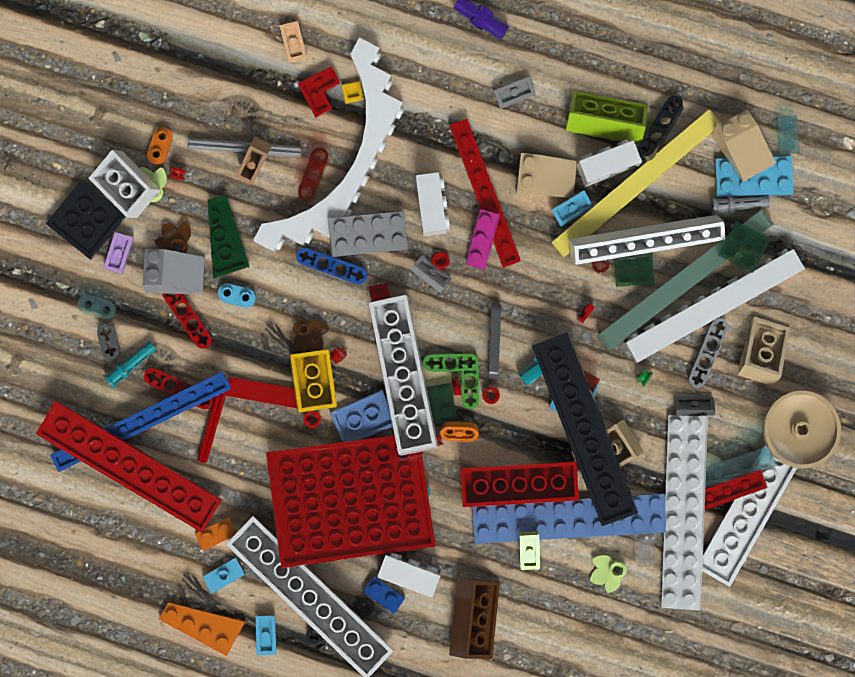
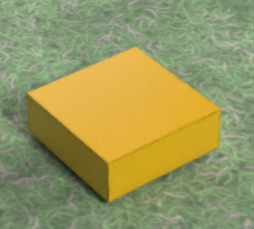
[341,81,364,104]

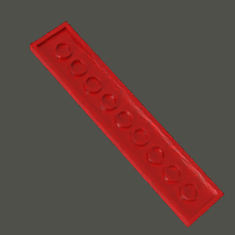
[35,400,222,533]

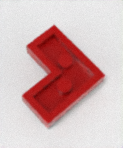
[298,66,340,118]

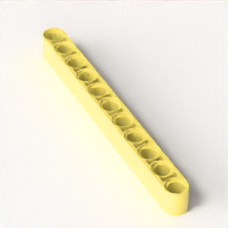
[552,109,722,257]

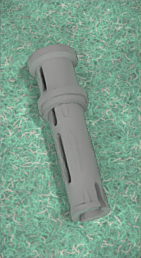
[711,195,770,215]

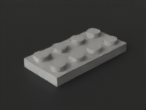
[328,211,407,257]

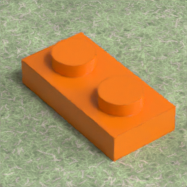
[195,517,237,551]

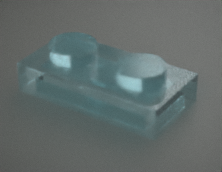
[777,115,800,155]

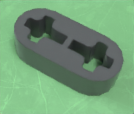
[97,324,120,360]

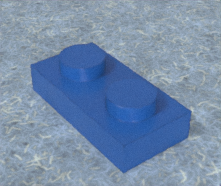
[363,576,405,614]

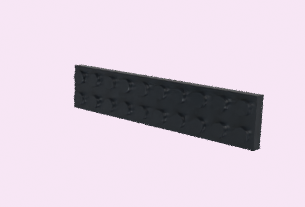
[532,332,639,526]

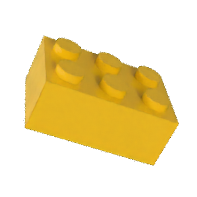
[289,349,337,413]

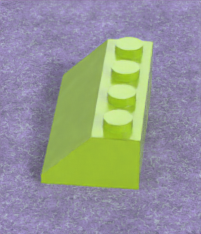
[566,91,648,145]

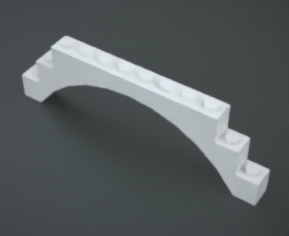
[253,38,405,253]

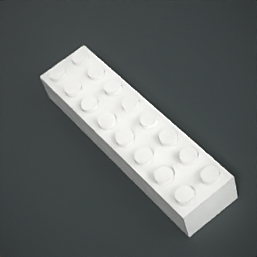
[369,295,439,456]

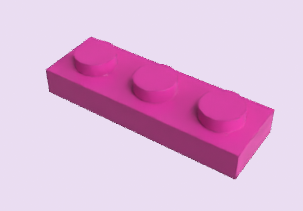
[466,209,500,270]

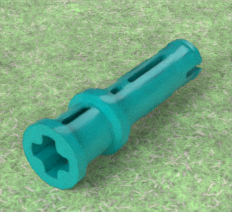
[103,341,157,389]

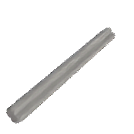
[188,138,301,157]

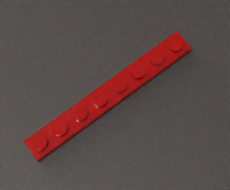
[449,119,521,268]

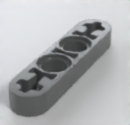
[489,303,501,378]

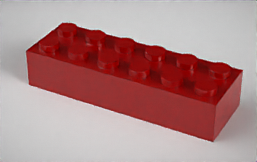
[460,461,579,507]

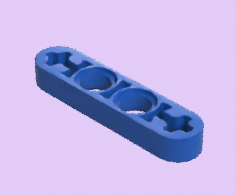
[296,248,368,285]

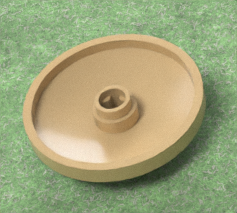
[763,391,841,469]

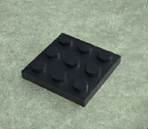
[46,180,126,260]

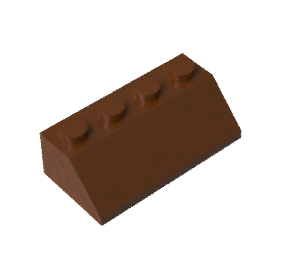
[449,578,500,659]

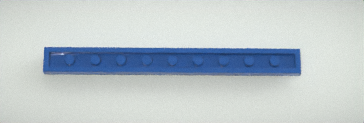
[50,371,232,472]

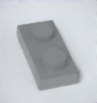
[493,77,536,109]
[410,256,452,293]

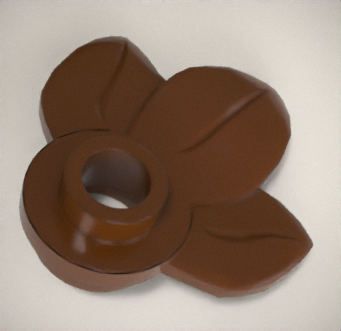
[155,221,191,253]
[293,319,329,353]

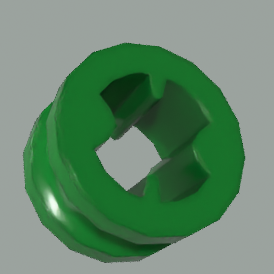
[636,368,653,387]

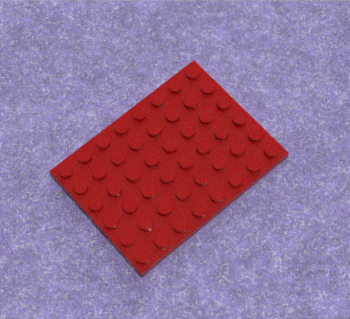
[266,435,436,568]

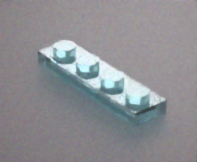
[705,447,777,488]

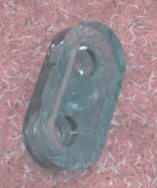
[78,294,116,320]

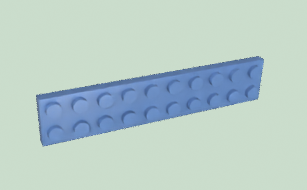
[472,494,666,544]

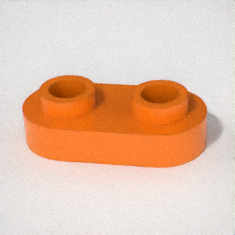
[147,127,173,165]
[440,422,479,442]

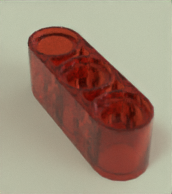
[298,147,329,203]

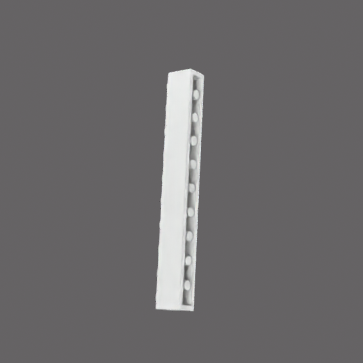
[624,248,805,363]

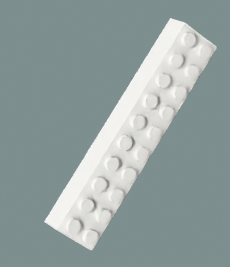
[226,516,394,677]

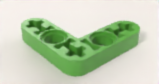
[423,354,479,409]

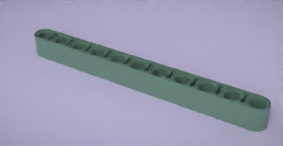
[597,209,774,350]

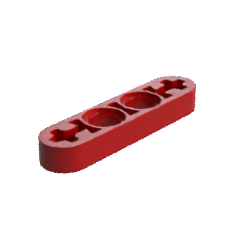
[162,293,212,349]
[144,368,214,409]

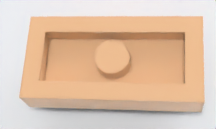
[279,21,307,63]

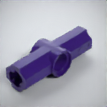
[453,0,509,40]

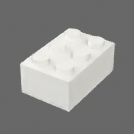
[577,139,642,187]
[89,150,160,218]
[416,172,450,237]
[378,553,440,598]

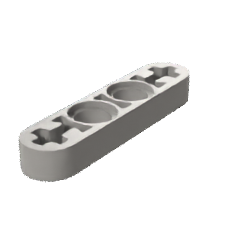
[688,318,728,388]

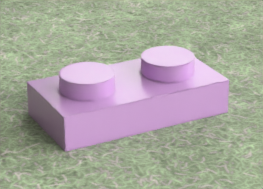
[104,232,134,275]

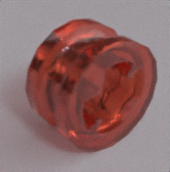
[592,259,609,273]

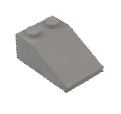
[143,249,205,294]

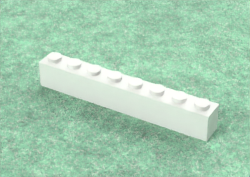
[569,215,725,265]

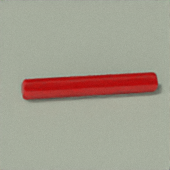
[197,391,227,463]

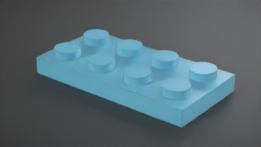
[715,156,794,197]

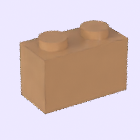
[235,137,272,185]

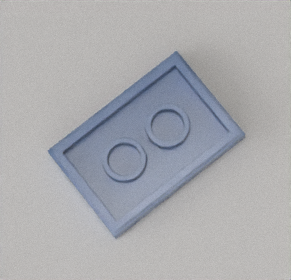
[329,390,393,442]

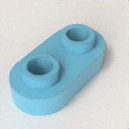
[218,284,256,308]

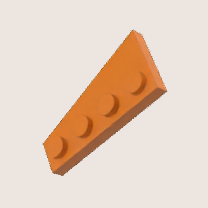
[159,602,246,656]

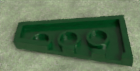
[208,194,250,279]

